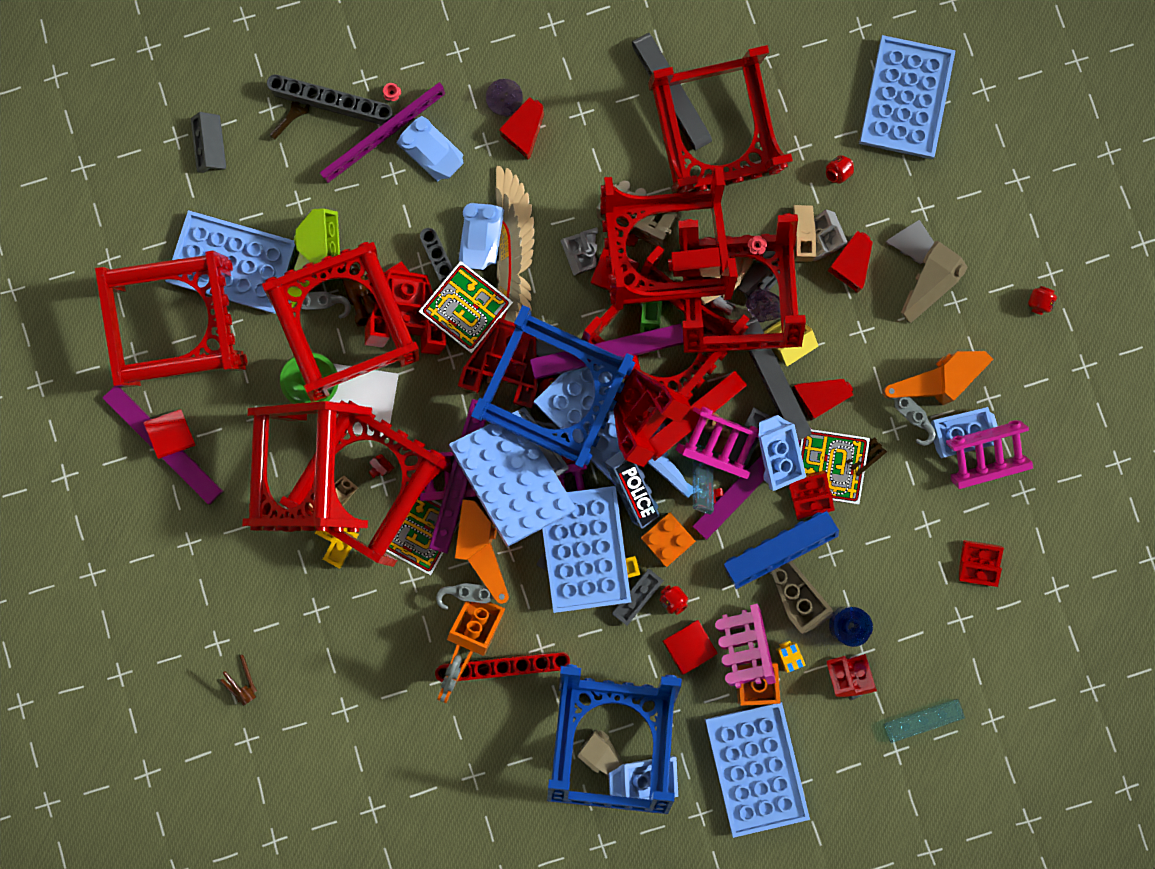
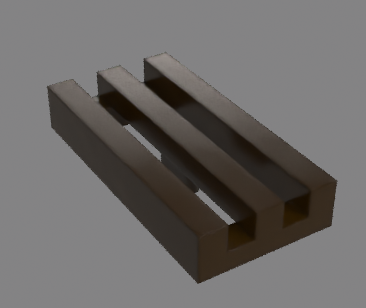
[846,437,887,476]

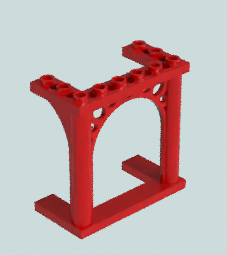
[648,45,793,194]
[600,167,738,310]
[678,213,806,353]
[262,242,419,402]
[581,245,750,420]
[95,251,248,387]
[279,400,452,567]
[242,401,372,532]

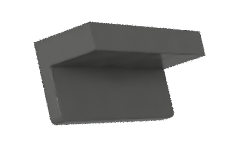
[190,112,226,173]
[736,251,780,305]

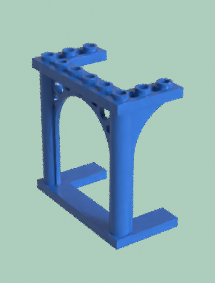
[471,305,636,468]
[547,664,682,814]

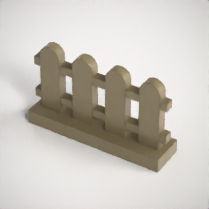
[596,180,681,248]

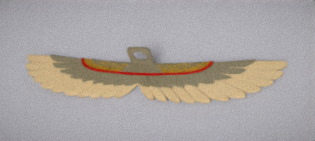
[487,166,534,383]

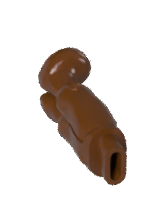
[341,264,376,326]

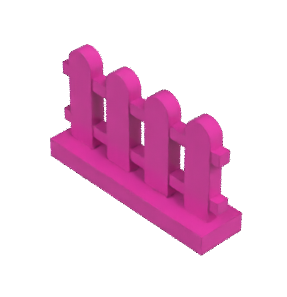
[715,604,776,688]

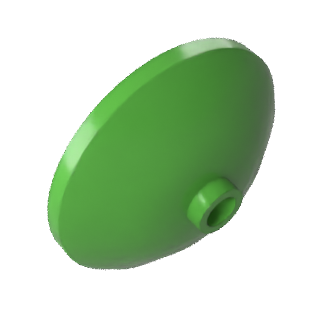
[280,352,338,404]

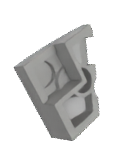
[813,209,848,261]
[886,220,934,264]
[561,227,598,276]

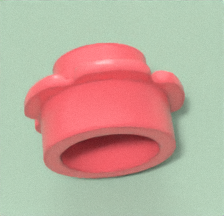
[383,83,401,101]
[748,236,767,255]

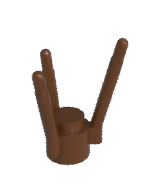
[220,655,257,706]

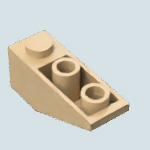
[793,205,816,262]

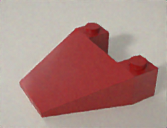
[365,269,446,355]
[458,318,538,410]
[613,369,691,467]

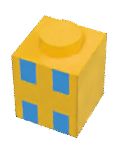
[776,640,806,673]

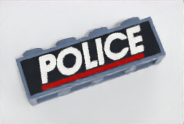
[604,451,660,529]

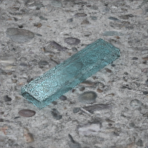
[693,444,714,515]
[883,699,965,743]

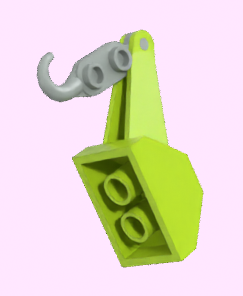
[288,209,351,318]

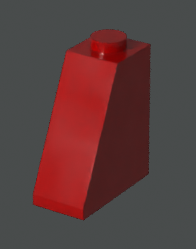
[499,97,544,159]
[827,231,873,293]
[668,247,721,277]
[791,379,854,421]

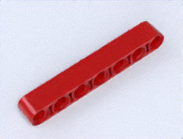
[649,371,747,461]
[435,651,570,682]

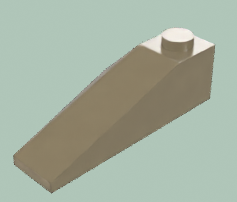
[901,241,968,323]
[771,561,833,634]
[577,729,624,781]

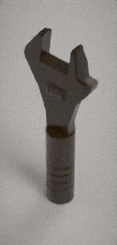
[269,101,310,140]

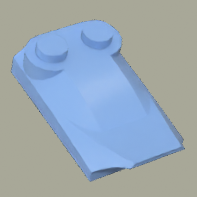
[396,116,463,182]
[459,203,504,270]
[931,407,997,458]
[758,415,806,491]
[647,452,705,498]
[608,756,678,799]

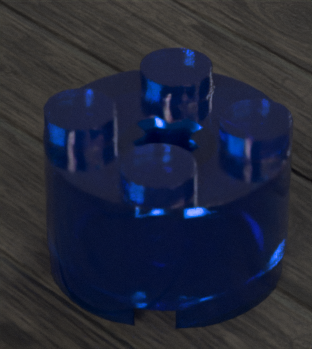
[829,606,873,647]

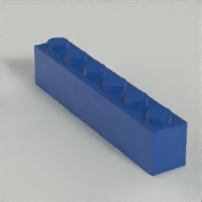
[724,511,839,589]

